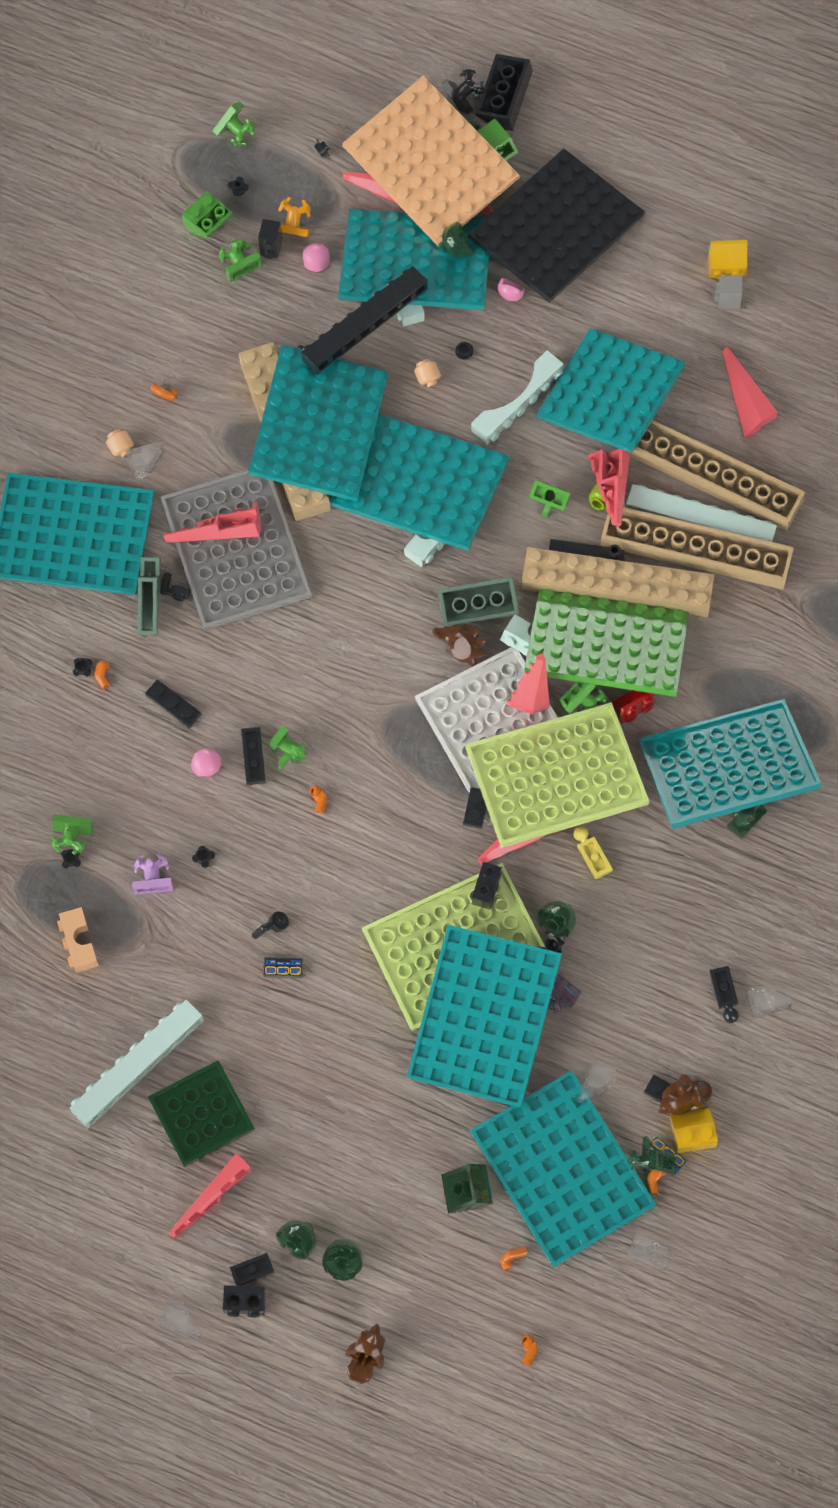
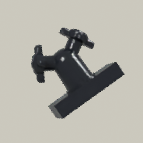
[442,69,484,114]

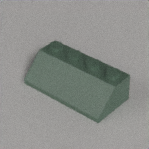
[437,577,519,627]

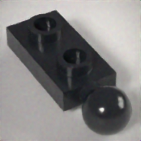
[709,966,739,1023]

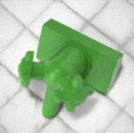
[213,101,256,146]
[219,239,262,282]
[529,480,571,518]
[560,682,607,713]
[269,725,306,770]
[52,814,93,855]

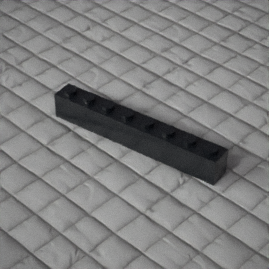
[301,266,428,376]

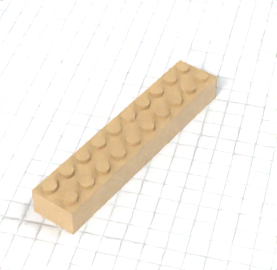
[238,342,331,522]
[626,420,805,531]
[601,507,794,590]
[521,547,714,618]

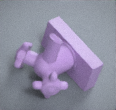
[132,854,173,895]

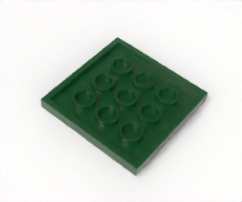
[148,1060,255,1167]

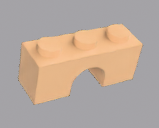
[57,907,99,973]

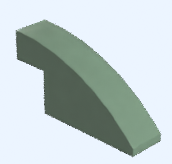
[138,557,161,635]

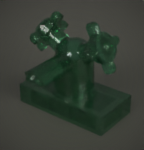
[727,805,767,840]
[627,1136,675,1174]

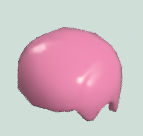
[303,243,330,272]
[497,278,525,302]
[191,748,222,777]

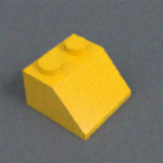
[708,240,747,279]
[670,1108,718,1154]

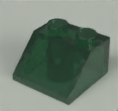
[441,1164,493,1214]

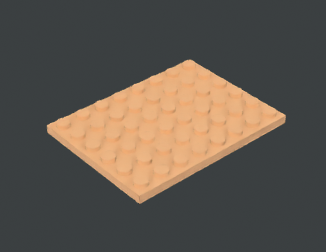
[342,76,520,247]

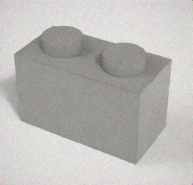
[714,276,743,310]

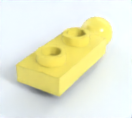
[573,826,613,880]

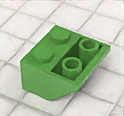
[477,119,518,161]
[182,191,233,238]

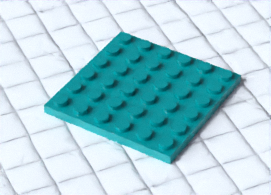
[536,328,686,453]

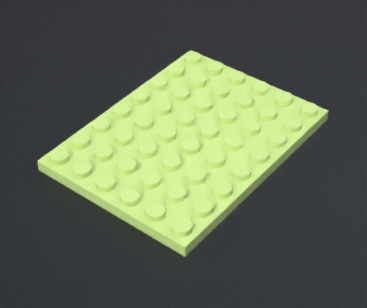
[465,702,649,848]
[362,863,546,1032]

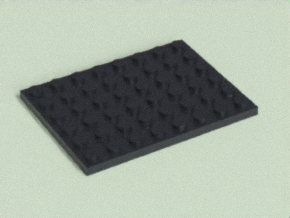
[468,148,645,303]

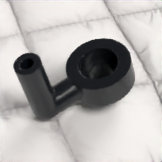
[160,573,190,602]
[252,911,289,939]

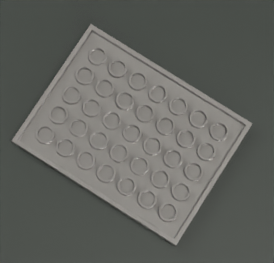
[160,470,312,631]

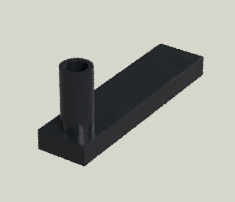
[549,539,625,561]

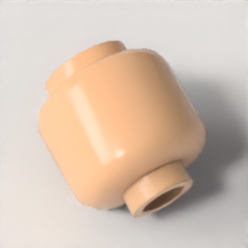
[414,359,441,388]
[106,429,134,458]

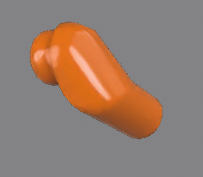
[150,383,178,401]
[94,661,110,689]
[309,786,328,814]
[646,1166,666,1195]
[500,1246,527,1270]
[521,1334,538,1366]

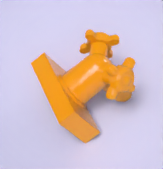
[278,197,311,237]

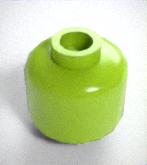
[588,484,607,510]

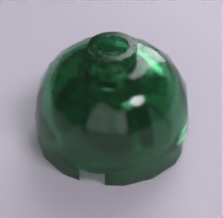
[440,221,473,258]
[536,900,576,938]
[276,1220,317,1260]
[322,1239,363,1281]

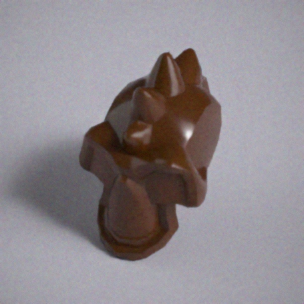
[433,624,487,666]
[659,1074,712,1116]
[345,1324,385,1384]

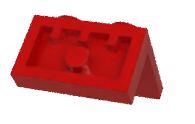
[612,690,655,724]

